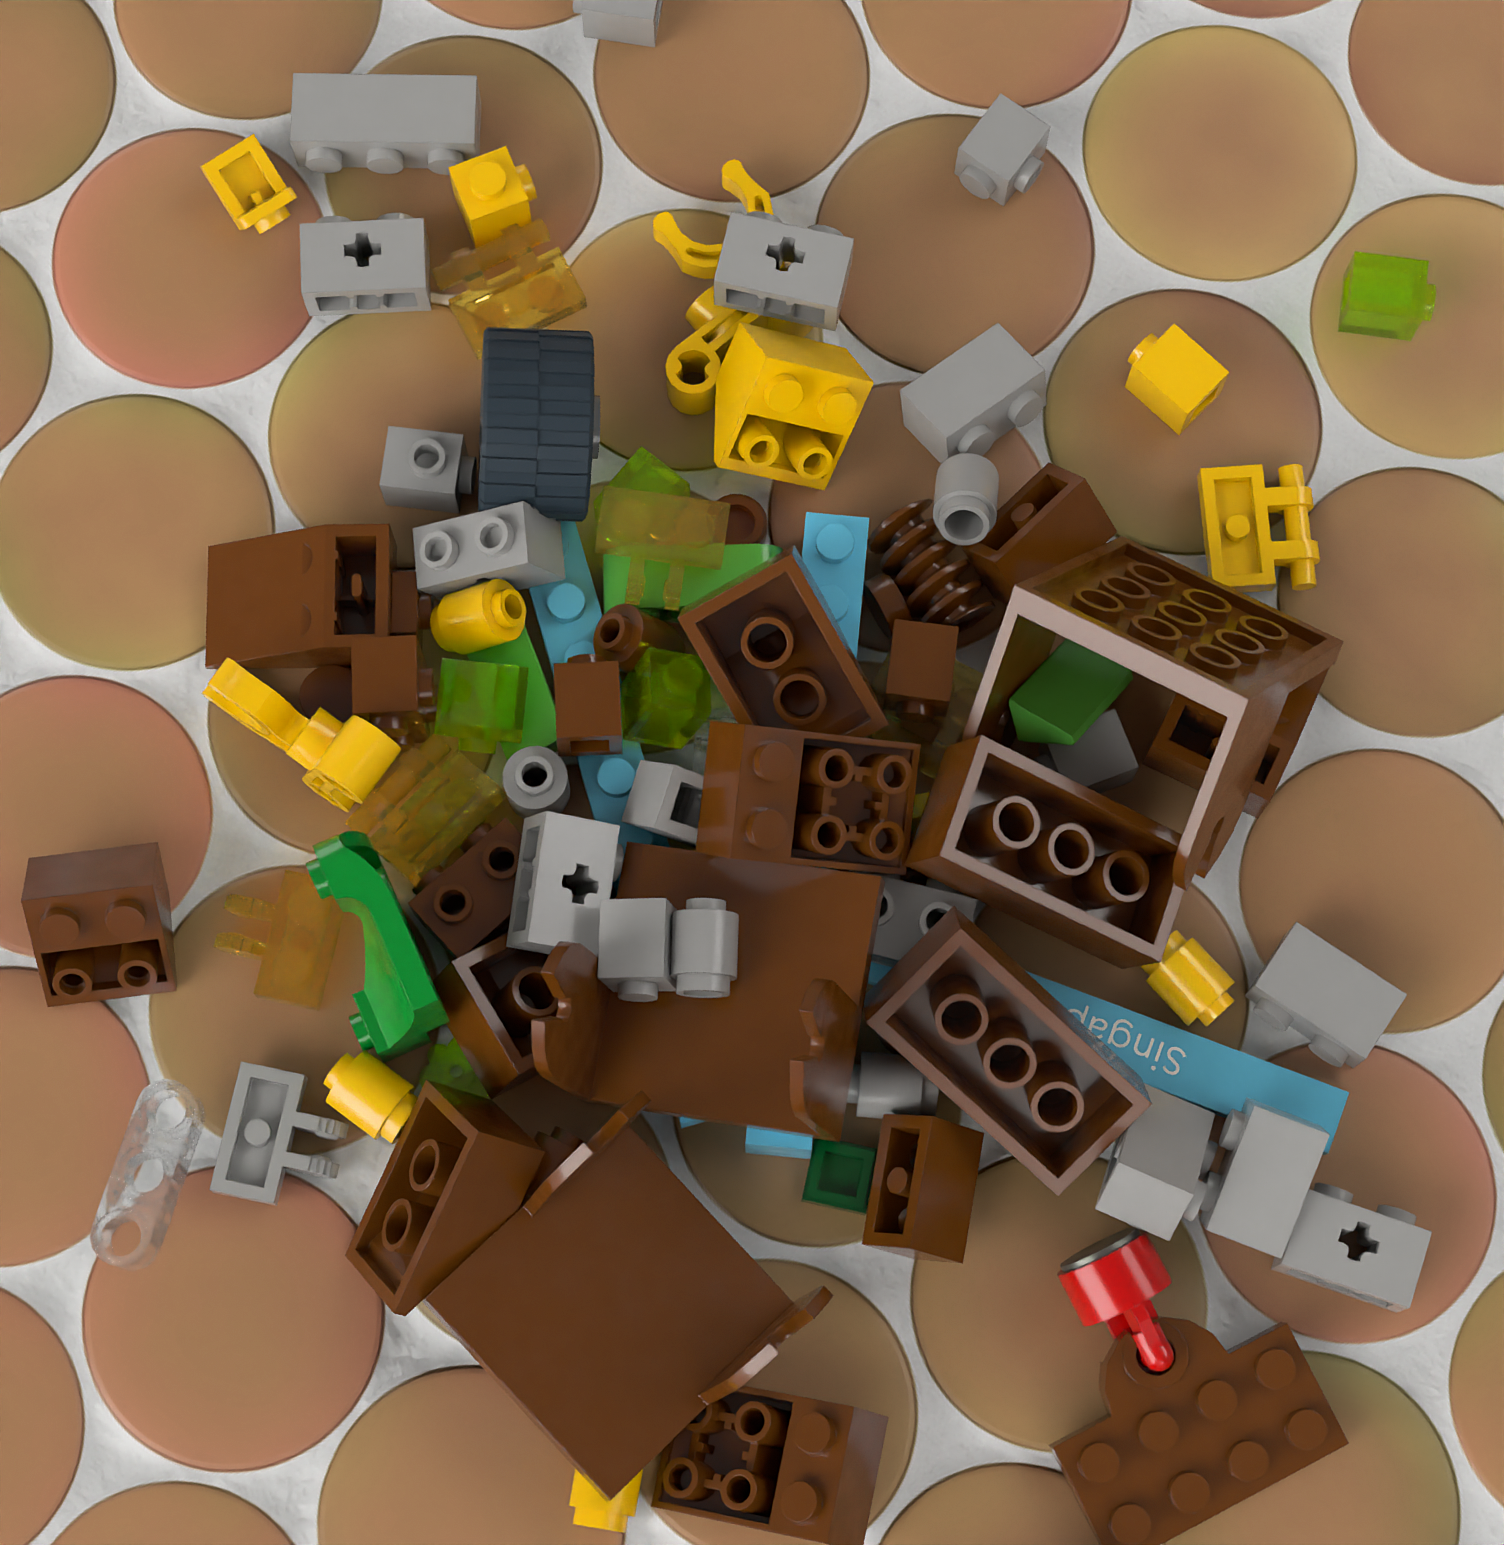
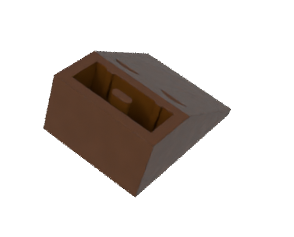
[205,524,397,669]
[1142,667,1330,819]
[695,720,921,875]
[651,1386,889,1545]

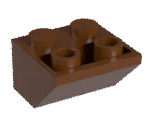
[21,842,177,1007]

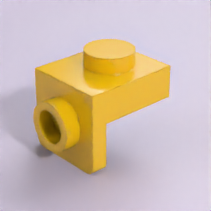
[200,134,297,234]

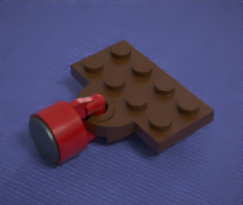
[1049,1227,1349,1545]

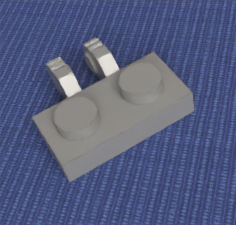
[209,1061,349,1206]

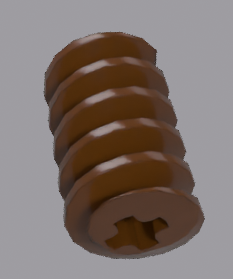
[868,499,996,633]

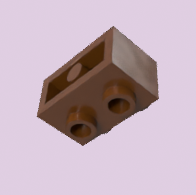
[960,462,1117,605]
[351,635,441,753]
[408,817,522,960]
[862,1114,984,1264]

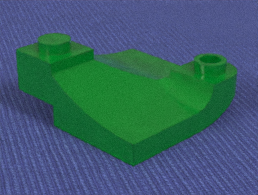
[306,831,450,1063]

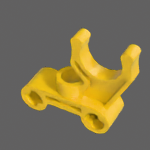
[653,159,813,415]
[202,658,401,812]

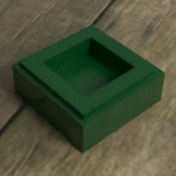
[801,1138,878,1216]

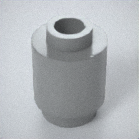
[933,453,999,545]
[502,746,570,819]
[670,898,739,998]
[847,1051,939,1119]

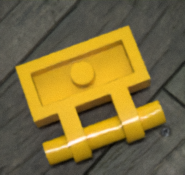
[1197,464,1320,593]

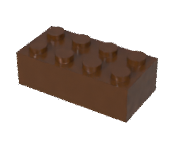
[905,735,1184,969]
[863,906,1152,1196]

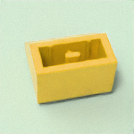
[714,322,874,491]

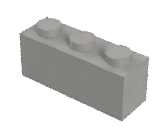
[290,73,481,175]

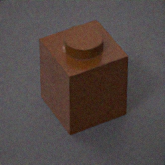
[883,619,959,723]
[554,654,623,757]

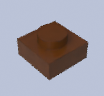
[391,571,434,650]

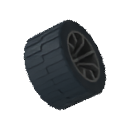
[478,327,600,522]

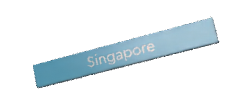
[868,962,1349,1155]

